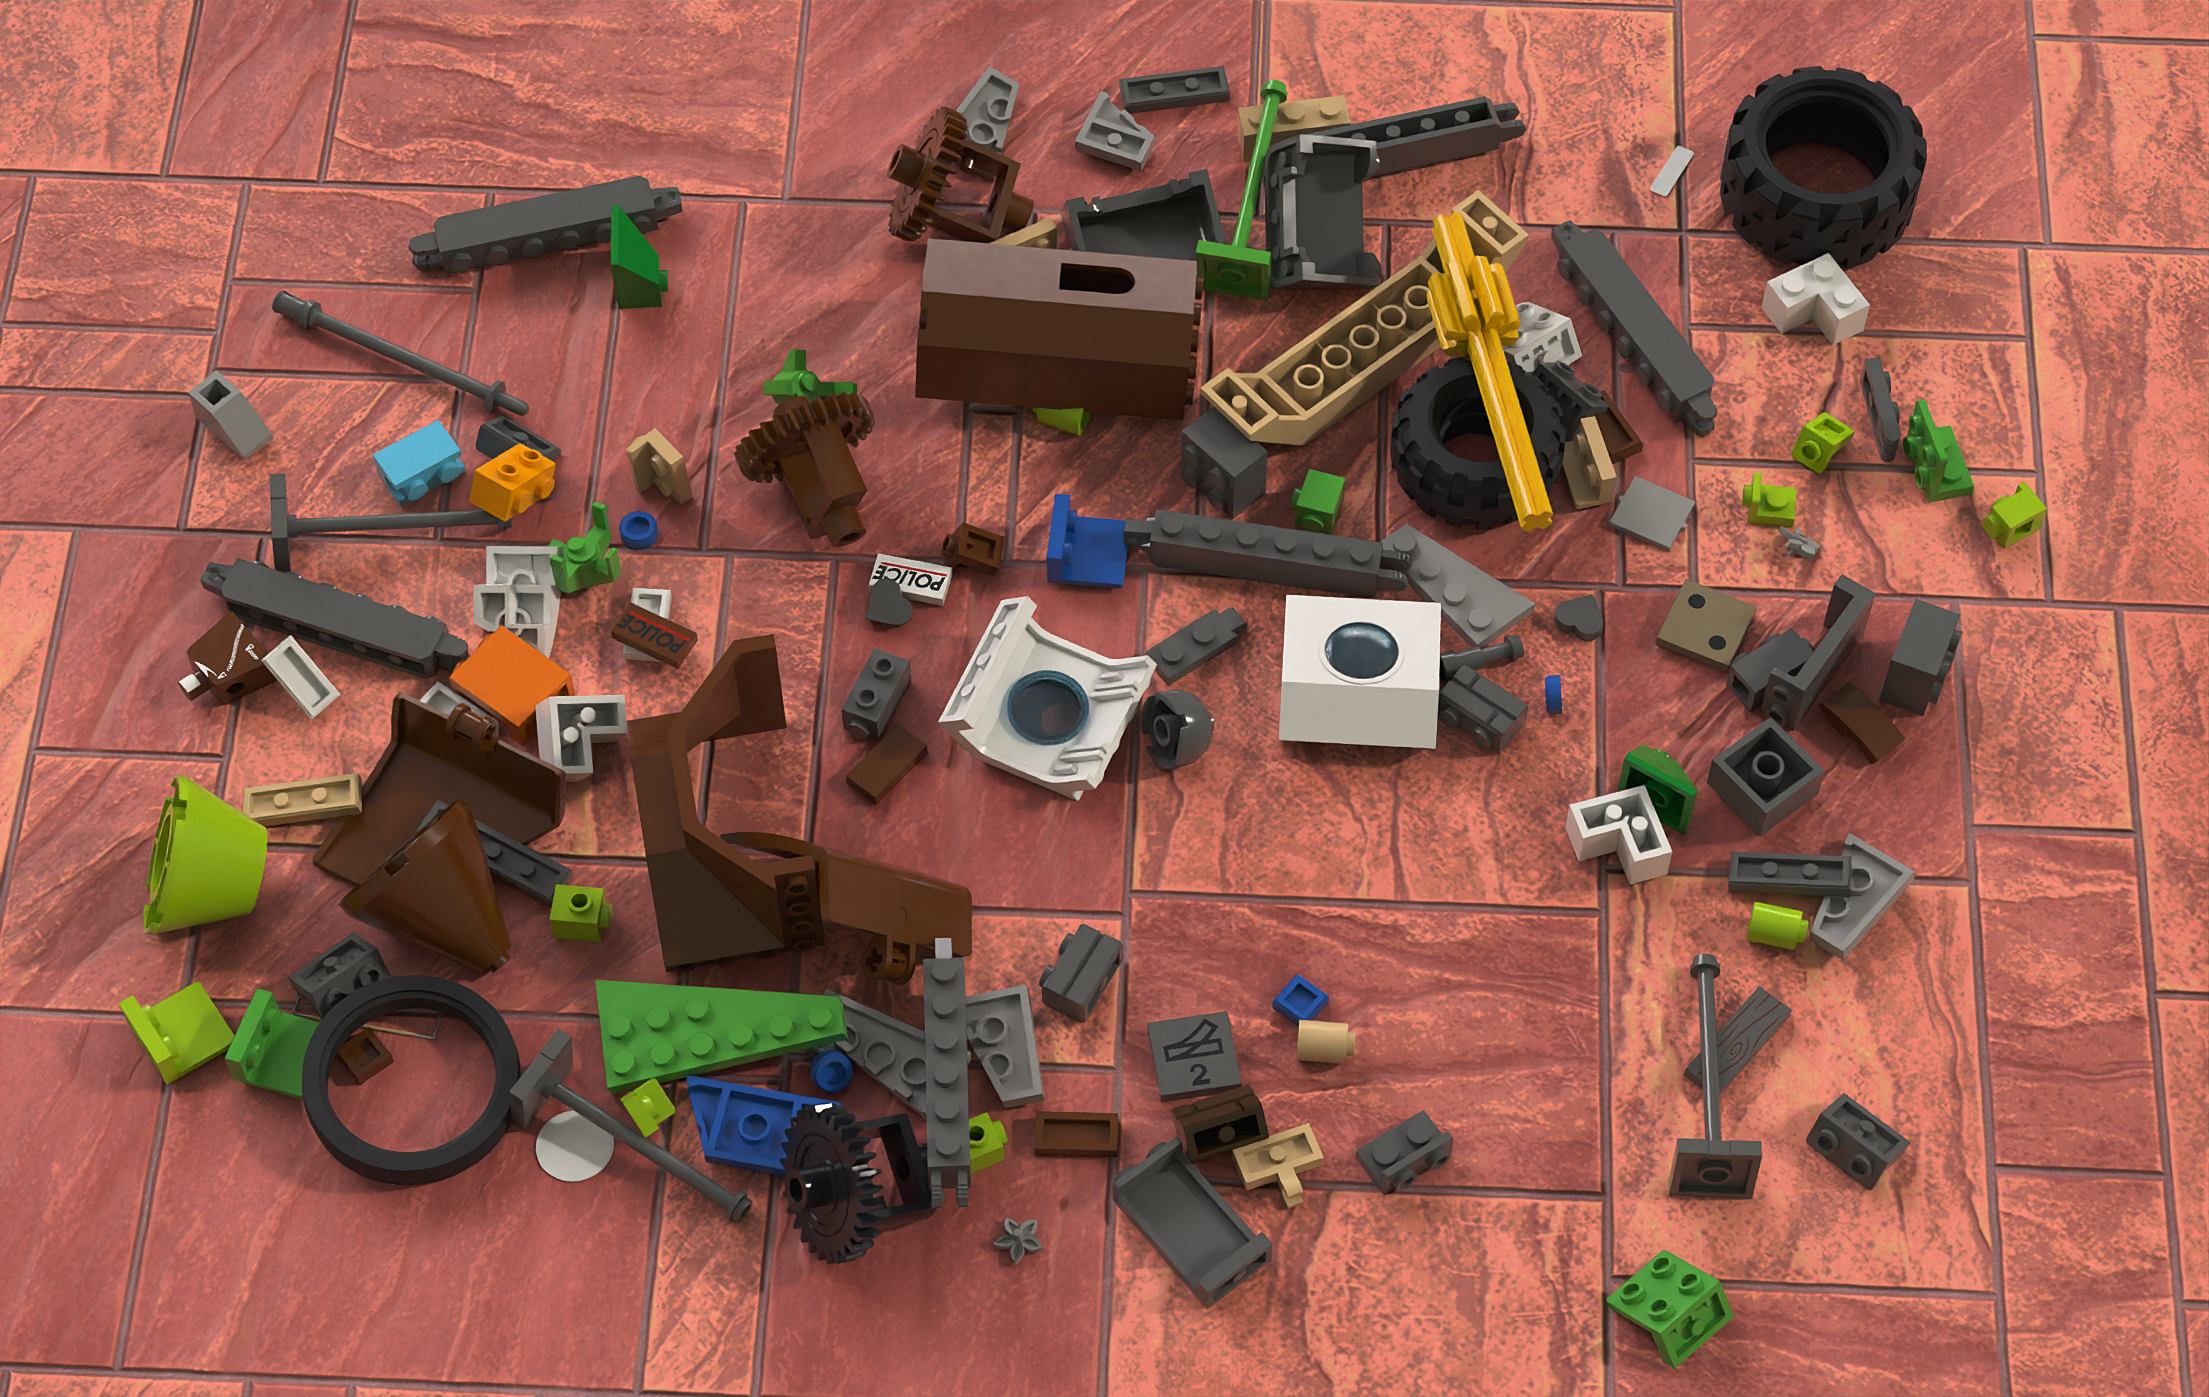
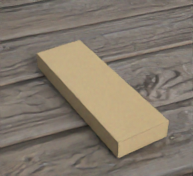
[243,773,362,827]

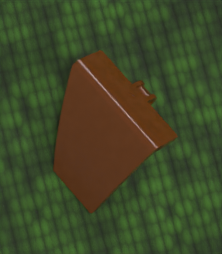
[313,692,566,886]
[720,832,972,985]

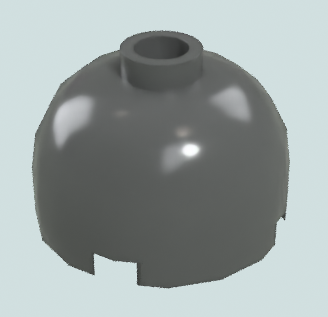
[1141,690,1214,769]

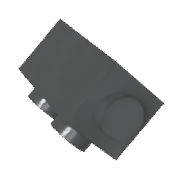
[1726,628,1814,712]
[841,648,911,742]

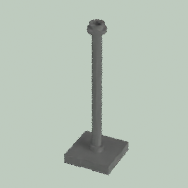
[269,474,512,573]
[1668,954,1762,1199]
[509,1029,752,1222]

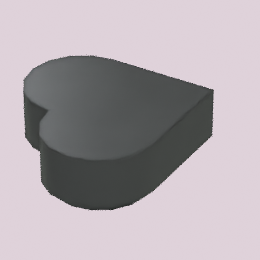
[865,578,913,626]
[1554,594,1604,641]

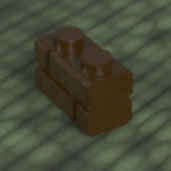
[1171,1084,1269,1163]

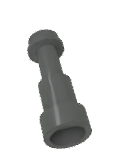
[1439,635,1524,684]

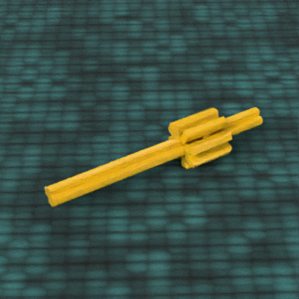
[1426,212,1553,532]

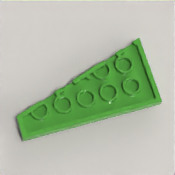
[595,980,848,1094]

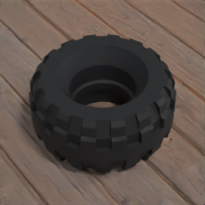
[1390,357,1566,529]

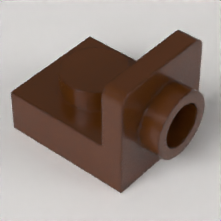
[941,522,1004,575]

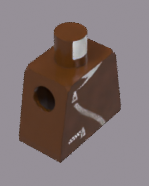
[178,611,277,705]

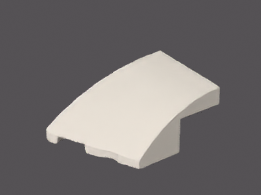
[474,546,563,658]

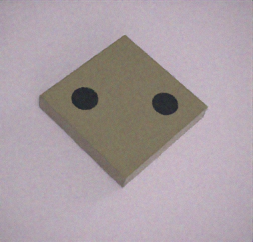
[1656,579,1757,673]

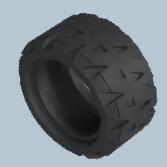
[1720,66,1927,269]

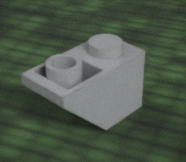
[188,370,273,461]

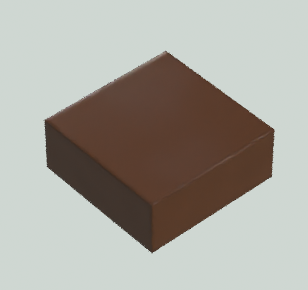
[337,1027,394,1085]

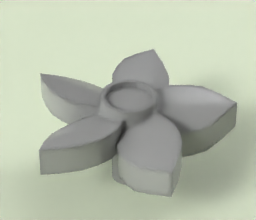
[1778,526,1821,560]
[993,1218,1043,1265]

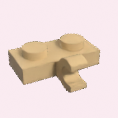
[1232,1123,1324,1209]

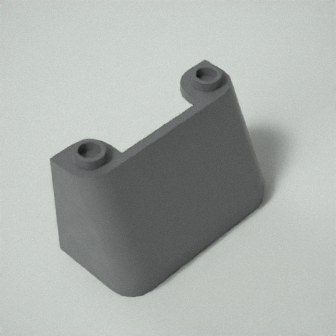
[1264,134,1382,290]
[1060,169,1226,261]

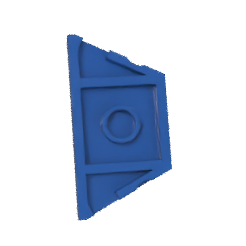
[686,1075,842,1176]

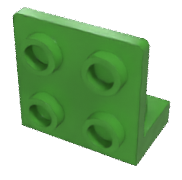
[1903,399,1974,503]
[225,988,320,1100]
[1606,1250,1734,1369]

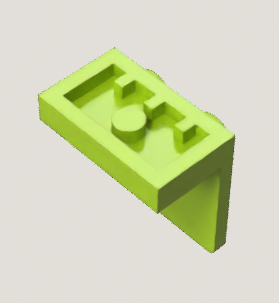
[119,982,235,1085]

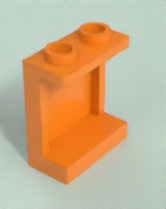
[449,625,575,746]

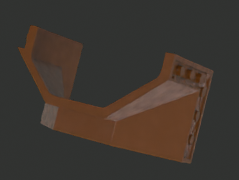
[627,634,825,972]

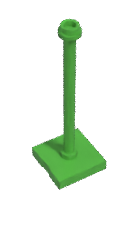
[1196,80,1288,301]

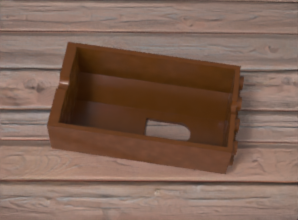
[915,238,1203,420]

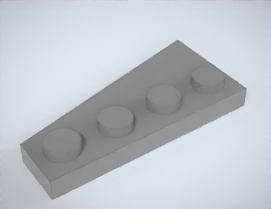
[1380,523,1535,649]
[823,989,971,1120]

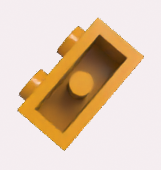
[469,443,556,522]

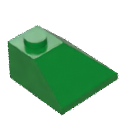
[611,205,669,309]
[1617,744,1697,835]

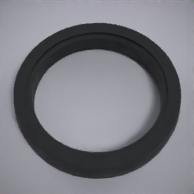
[302,975,521,1185]

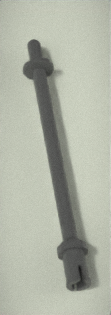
[272,290,529,416]

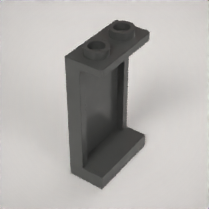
[1761,574,1875,731]
[1113,1137,1273,1309]

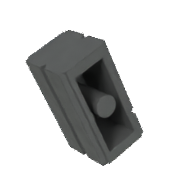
[1438,664,1528,753]
[1039,924,1123,1023]

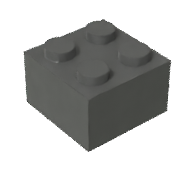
[1181,407,1268,519]
[1879,599,1963,716]
[1707,717,1825,837]

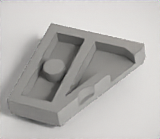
[1075,91,1155,171]

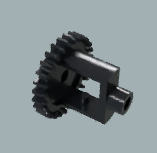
[780,1103,937,1264]

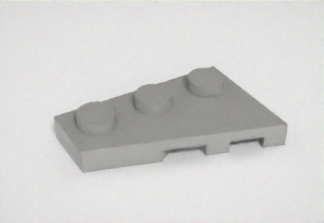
[956,66,1020,182]
[1810,833,1915,960]
[966,985,1045,1108]

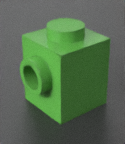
[1290,469,1345,535]

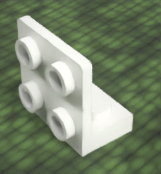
[1502,302,1582,377]

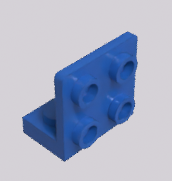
[1046,494,1129,588]

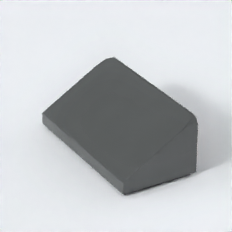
[475,415,561,461]

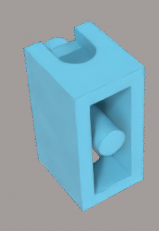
[373,420,466,507]

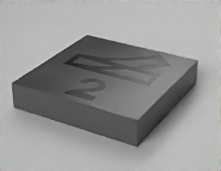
[1147,1011,1242,1103]

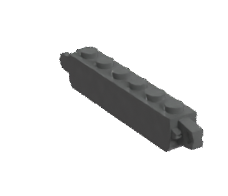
[1262,96,1527,186]
[408,176,683,274]
[1551,220,1717,437]
[1123,509,1412,598]
[200,558,471,679]
[923,938,971,1208]

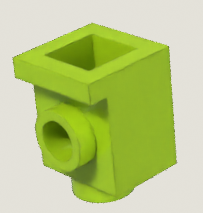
[1983,482,2047,549]
[969,1112,1008,1174]

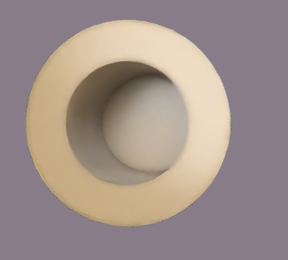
[1296,1020,1356,1064]

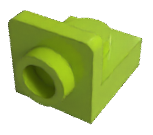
[1791,412,1855,474]
[1742,472,1797,528]
[620,1078,676,1138]

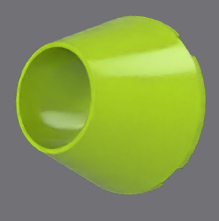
[143,775,268,934]

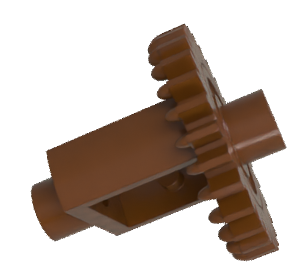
[887,106,1034,243]
[734,392,875,547]

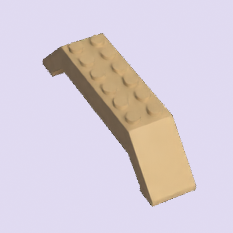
[1200,190,1529,446]

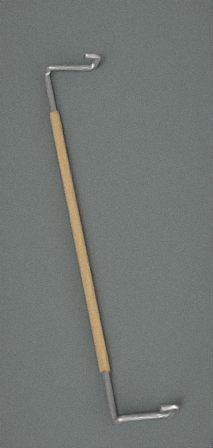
[292,992,441,1039]

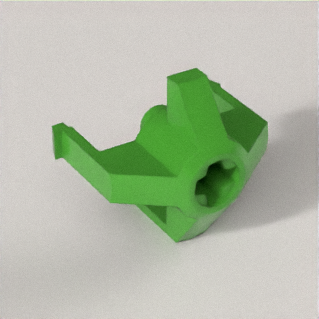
[763,349,857,405]
[548,501,622,593]

